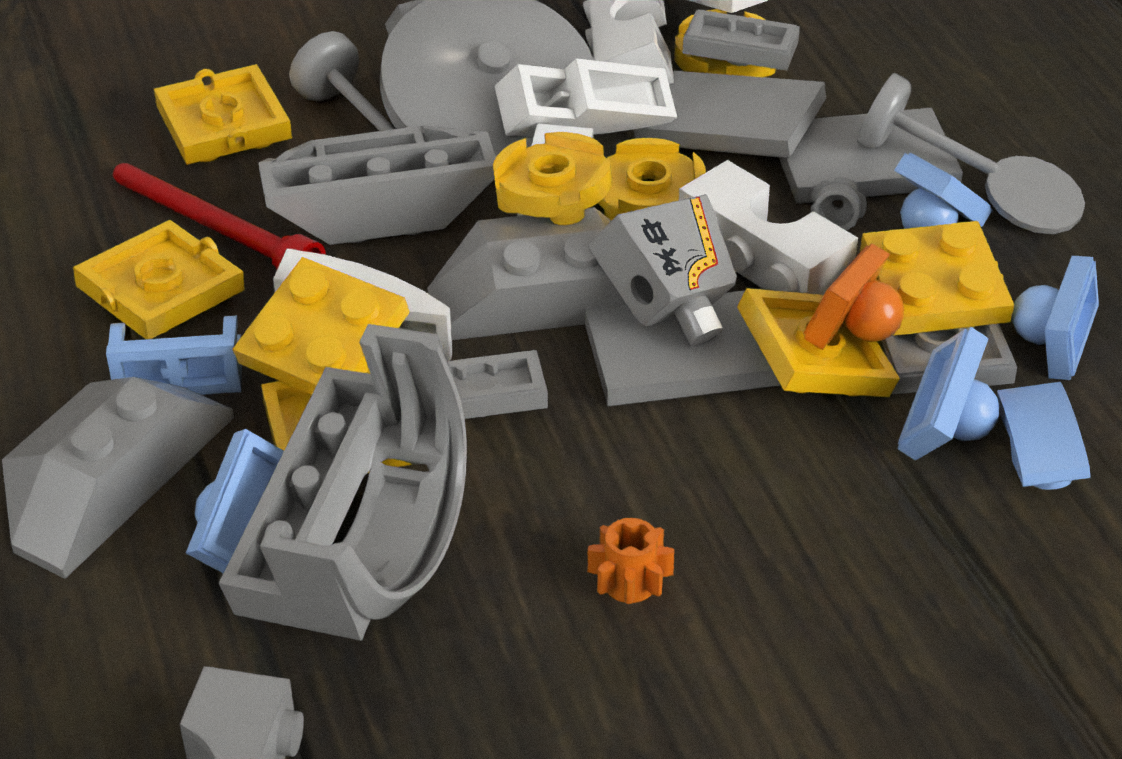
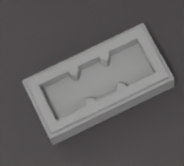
[683,9,800,71]
[448,350,548,419]

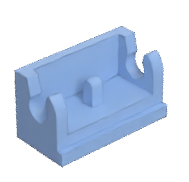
[106,315,242,395]

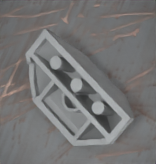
[258,126,496,245]
[428,207,626,340]
[2,377,234,579]

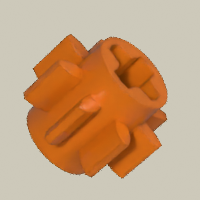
[588,518,674,604]

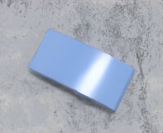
[997,382,1090,490]

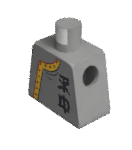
[588,194,737,346]

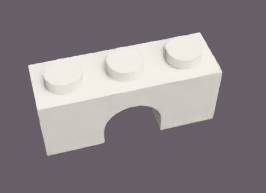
[583,0,674,84]
[679,160,858,295]

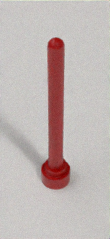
[113,163,326,270]

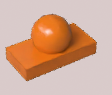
[804,243,904,350]

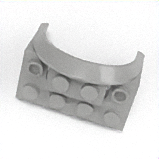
[219,324,467,641]

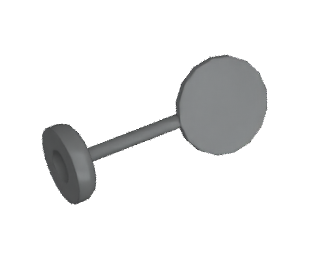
[289,31,396,131]
[857,73,1085,234]

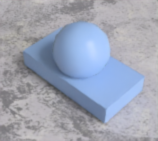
[894,153,993,229]
[1011,256,1099,380]
[897,327,999,461]
[186,429,284,573]

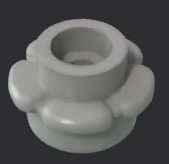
[810,177,867,230]

